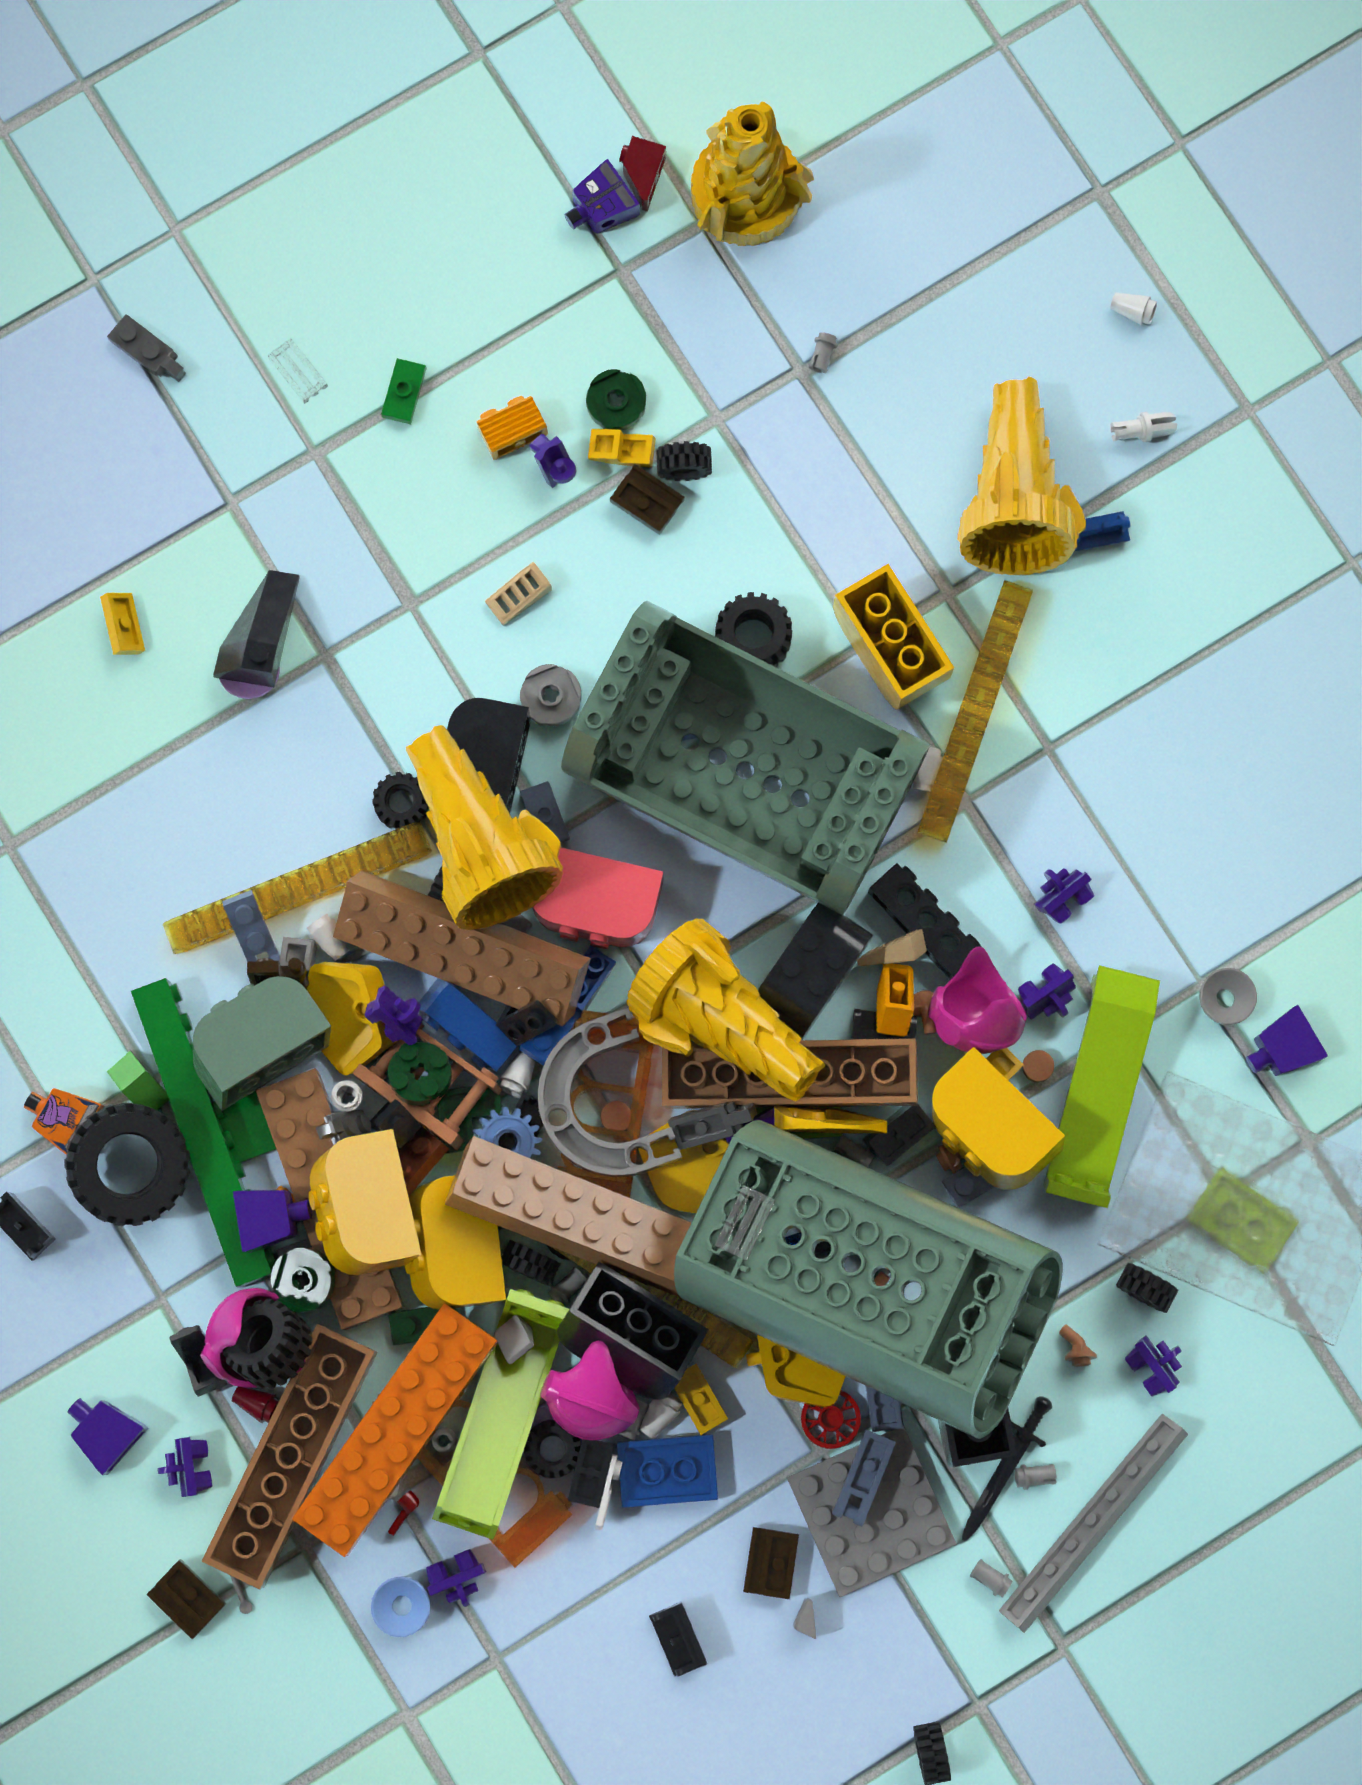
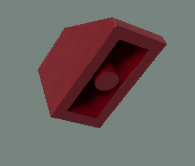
[619,135,666,212]

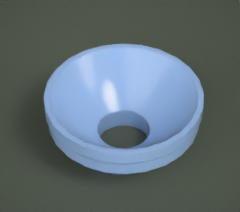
[371,1576,430,1637]

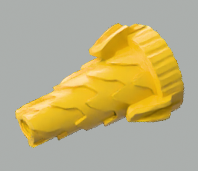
[691,101,814,246]
[957,376,1086,575]
[406,725,563,930]
[627,918,825,1102]

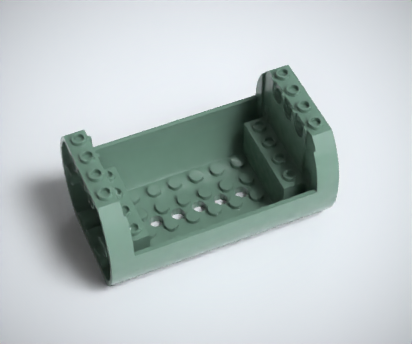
[561,600,931,915]
[674,1120,1063,1439]

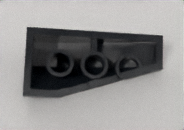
[213,570,300,688]

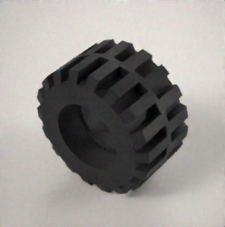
[715,592,793,668]
[223,1299,312,1389]

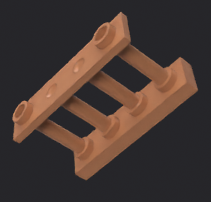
[352,1023,502,1151]

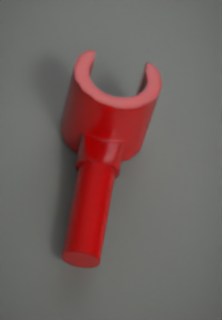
[388,1490,420,1536]

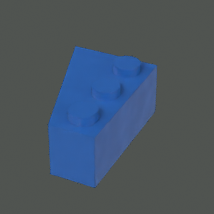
[419,978,517,1072]

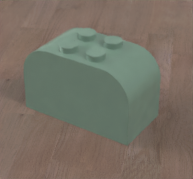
[193,976,331,1111]

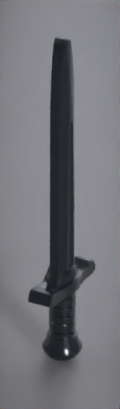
[962,1396,1053,1541]

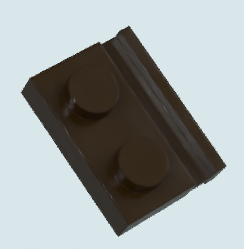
[609,463,685,535]
[743,1527,799,1600]
[146,1559,227,1640]

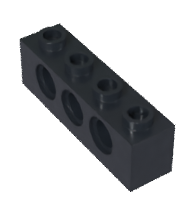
[868,863,982,980]

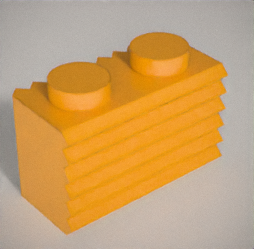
[476,396,548,460]
[876,963,914,1037]

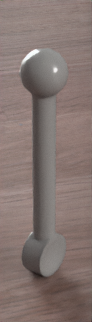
[230,1576,252,1614]

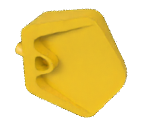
[307,962,396,1075]
[774,1106,887,1134]
[638,1109,729,1213]
[746,1335,846,1407]

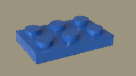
[617,1435,718,1508]

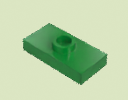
[381,358,427,425]

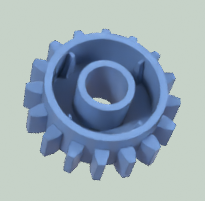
[473,1107,542,1158]

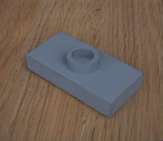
[520,781,570,843]
[865,1386,904,1432]

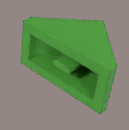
[107,1051,169,1111]

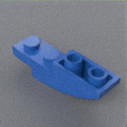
[519,945,616,1066]

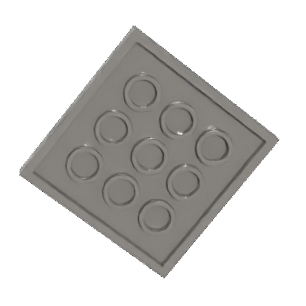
[786,1427,957,1597]

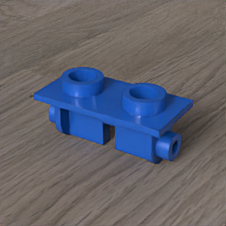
[1074,511,1131,552]

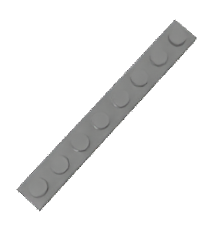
[999,1414,1188,1633]

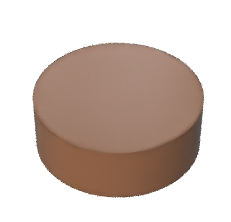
[1022,1050,1054,1082]
[601,1101,632,1133]

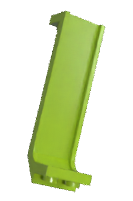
[1043,965,1160,1208]
[432,1289,569,1540]

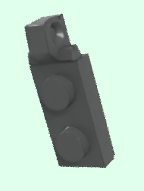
[107,314,186,382]
[668,1102,758,1150]
[316,1109,372,1145]

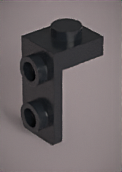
[495,1000,558,1046]
[370,1099,422,1149]
[169,1325,228,1397]

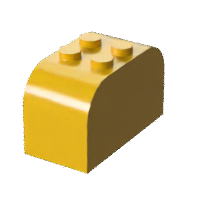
[833,564,955,710]
[932,1047,1065,1190]
[308,1129,422,1275]
[405,1175,506,1310]

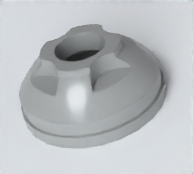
[1199,968,1257,1025]

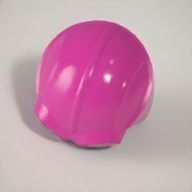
[928,946,1027,1054]
[201,1288,305,1388]
[540,1341,640,1440]

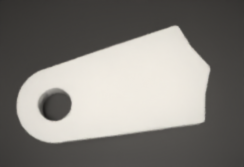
[595,1454,623,1530]

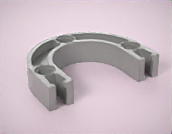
[538,1007,682,1177]

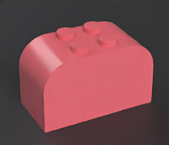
[532,847,664,949]

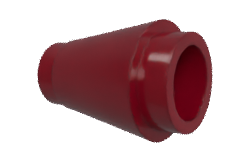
[232,1386,279,1424]

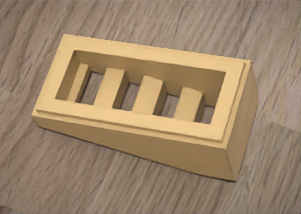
[485,562,552,626]
[857,929,927,967]

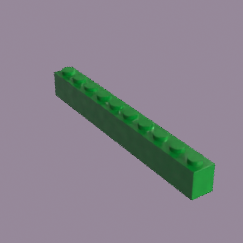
[131,978,277,1288]

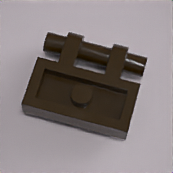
[247,957,309,990]

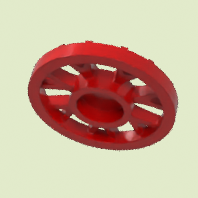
[801,1390,861,1449]

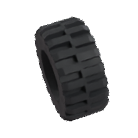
[64,1103,191,1226]

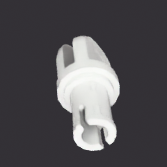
[1110,411,1178,442]

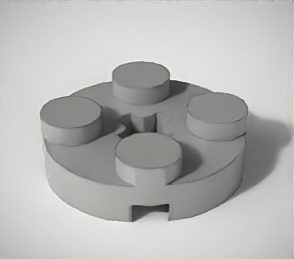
[520,664,582,727]

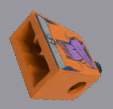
[24,1088,105,1155]

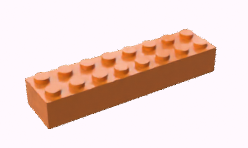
[292,1303,499,1557]

